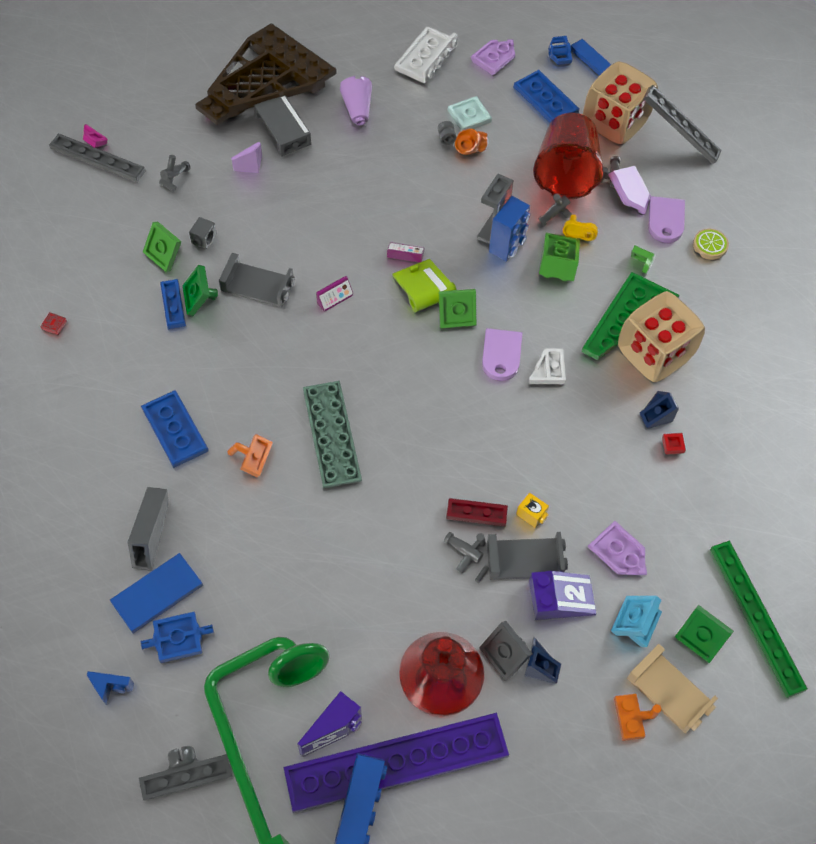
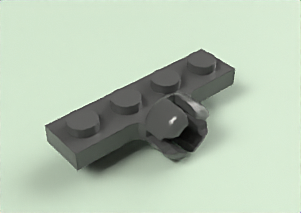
[139,746,233,801]

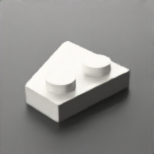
[529,349,566,384]

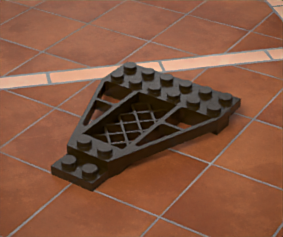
[195,23,337,125]

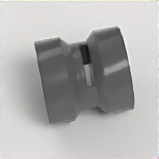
[438,121,457,145]

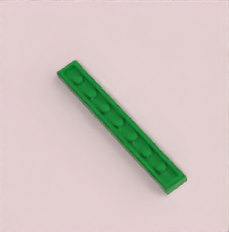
[710,540,808,698]

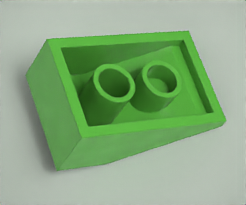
[539,233,580,281]

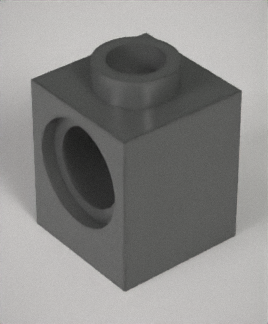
[189,217,217,249]

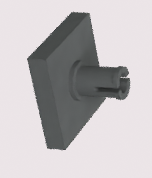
[479,621,532,681]

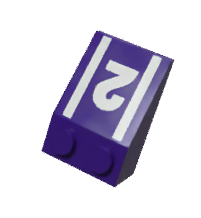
[529,571,597,620]
[297,691,362,757]

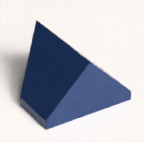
[639,391,679,429]
[525,637,561,684]

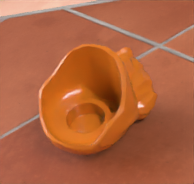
[455,129,488,155]

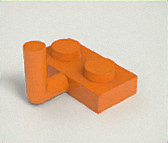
[227,434,273,478]
[614,694,662,741]

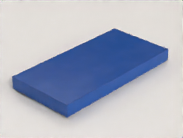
[513,70,580,126]
[141,390,209,468]
[110,553,203,633]

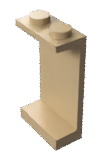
[627,644,718,734]

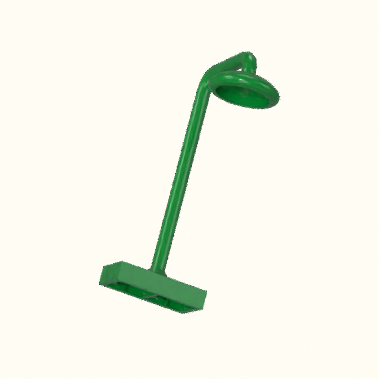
[204,637,330,844]

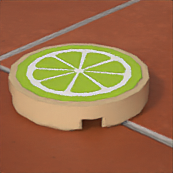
[693,228,729,260]

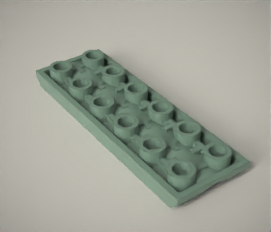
[303,381,362,488]

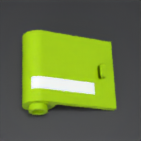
[392,259,457,312]

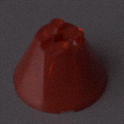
[399,632,484,716]

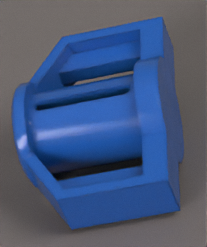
[548,36,573,65]

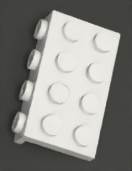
[395,26,458,83]

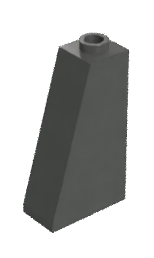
[127,487,169,571]

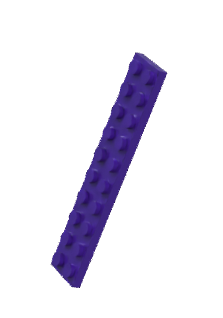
[283,712,509,813]

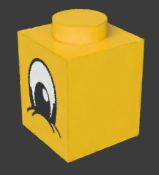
[516,492,549,528]

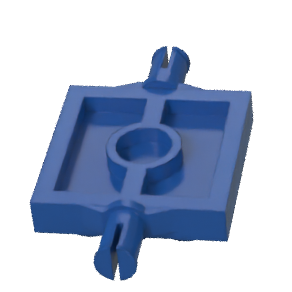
[141,611,214,663]

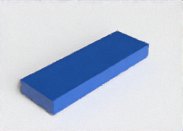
[570,39,611,76]
[160,279,186,329]

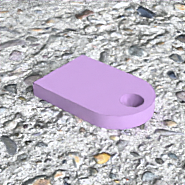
[648,196,685,243]
[482,328,522,381]

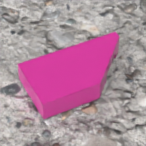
[83,124,108,148]

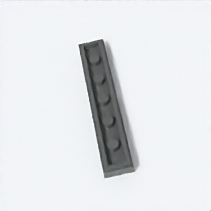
[643,85,722,164]
[49,133,146,183]

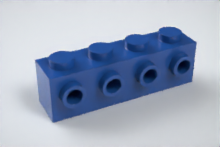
[334,753,387,844]

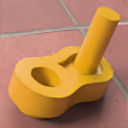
[563,214,598,241]

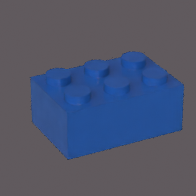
[489,196,531,262]

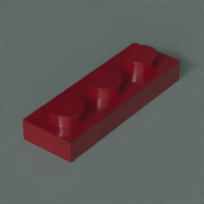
[446,498,508,527]

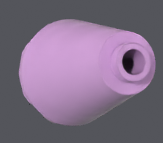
[340,76,372,125]

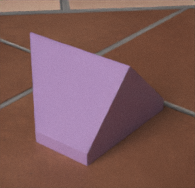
[231,142,262,173]

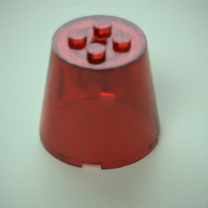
[533,113,603,199]

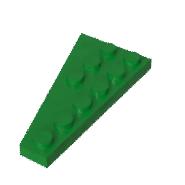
[581,272,680,360]

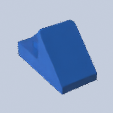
[87,671,134,705]

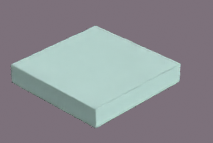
[448,96,492,131]

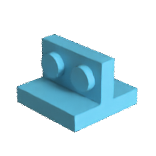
[611,596,662,647]

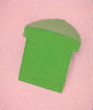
[631,245,655,274]

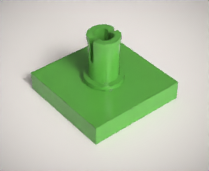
[143,221,182,272]
[439,289,477,328]

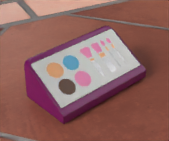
[387,242,425,263]
[316,276,353,311]

